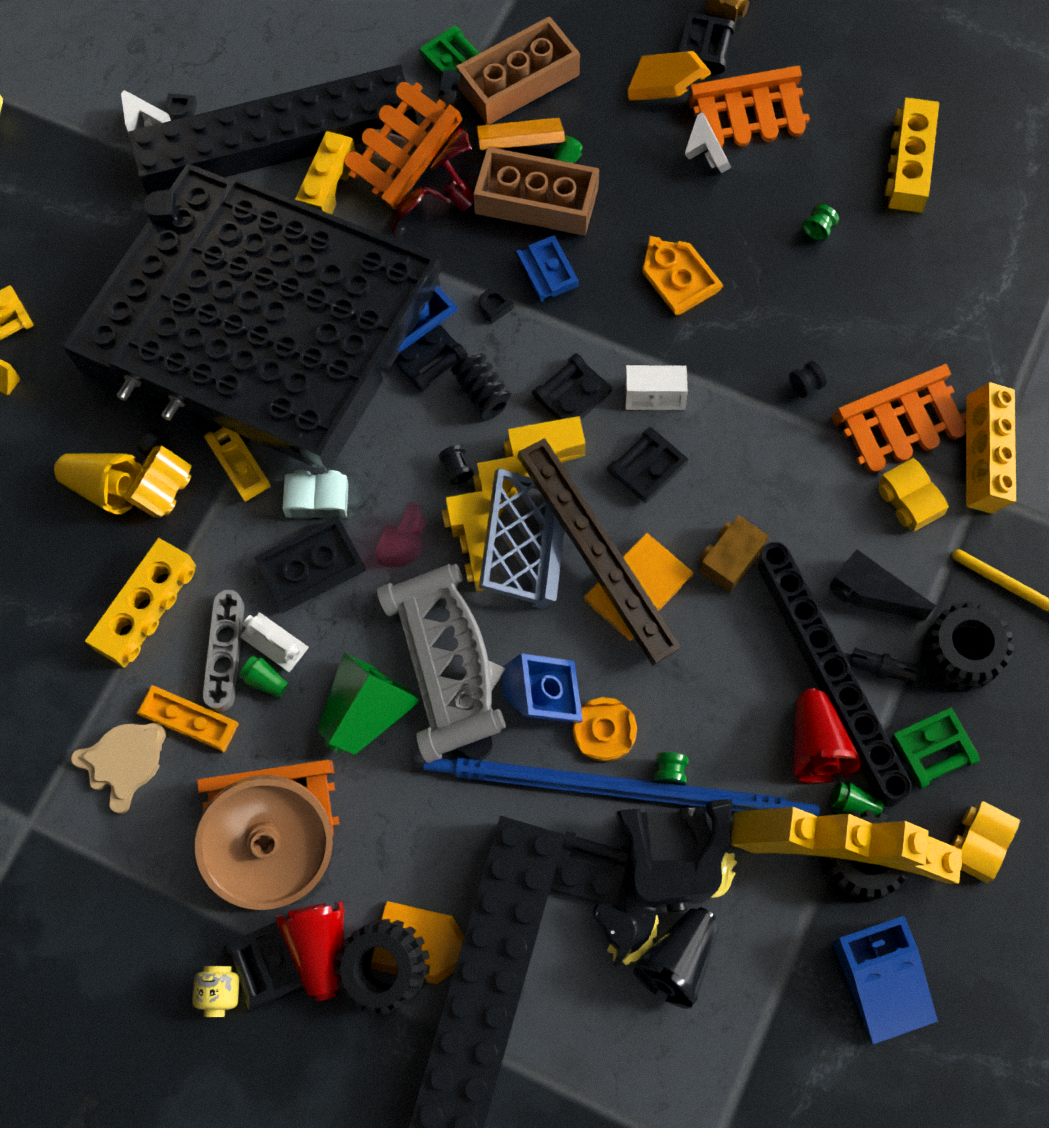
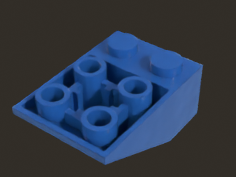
[832,916,938,1045]

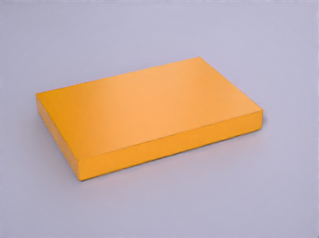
[477,118,565,151]
[584,533,694,641]

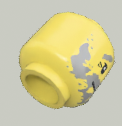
[192,966,239,1017]

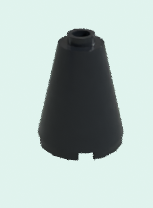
[633,907,719,1009]

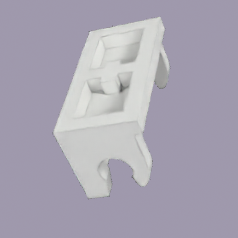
[625,365,688,410]

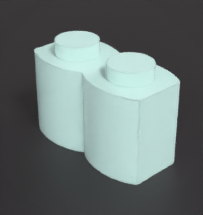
[282,470,349,519]

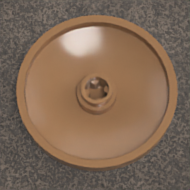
[195,775,333,910]

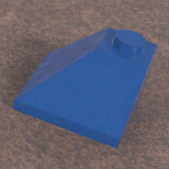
[501,653,583,723]

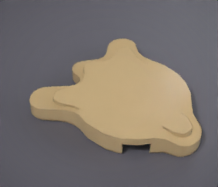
[71,723,166,814]

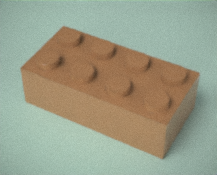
[456,16,580,125]
[473,147,599,236]

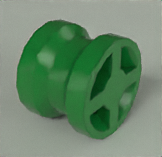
[802,203,839,241]
[654,752,689,785]

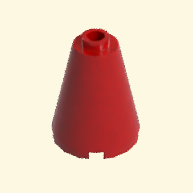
[793,688,861,784]
[275,901,345,1001]

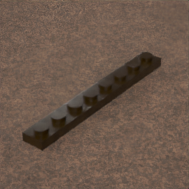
[517,438,682,666]

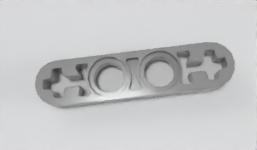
[203,590,245,712]

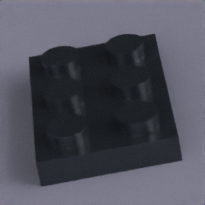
[254,516,367,613]

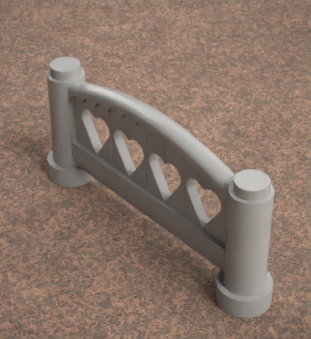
[377,564,506,763]

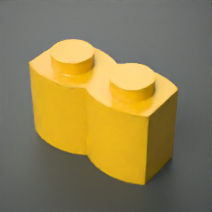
[124,445,192,518]
[878,458,949,532]
[951,801,1020,883]

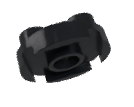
[432,69,461,125]

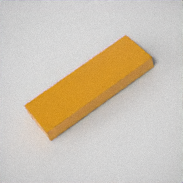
[137,685,239,753]

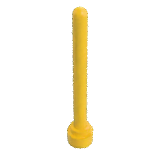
[952,549,1049,613]

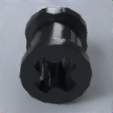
[439,445,474,485]

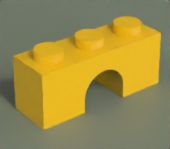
[295,131,356,215]

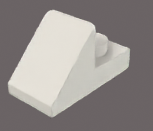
[121,90,171,133]
[685,112,732,173]

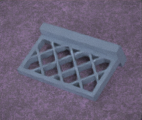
[479,468,565,609]

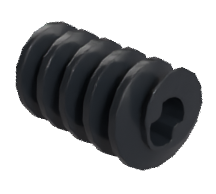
[451,353,511,420]

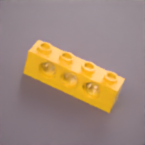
[885,97,939,213]
[966,382,1016,514]
[85,538,196,668]

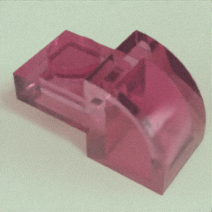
[375,502,426,567]

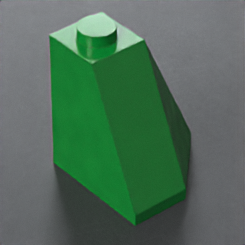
[317,653,420,755]

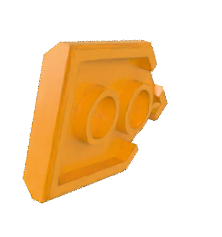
[628,51,711,101]
[642,236,723,315]
[370,901,465,985]

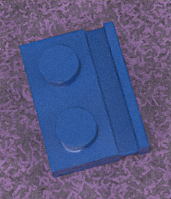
[516,235,579,302]

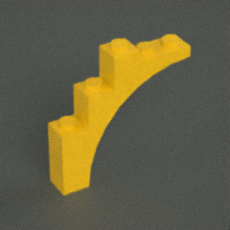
[442,416,586,592]
[731,807,962,884]

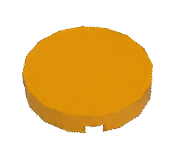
[572,697,637,763]

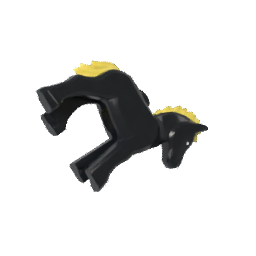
[593,799,737,966]

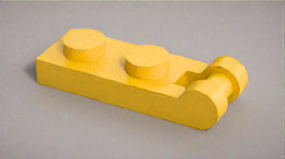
[203,426,271,502]

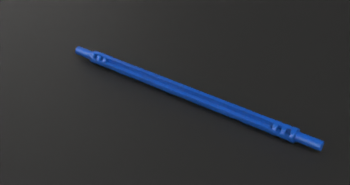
[423,758,819,816]

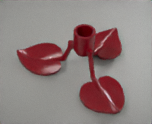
[391,127,474,232]

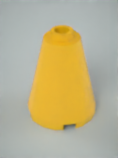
[54,453,142,514]

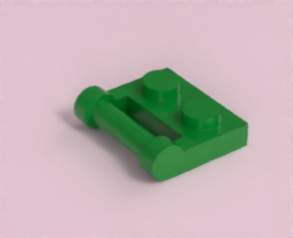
[419,26,480,77]
[891,707,980,789]

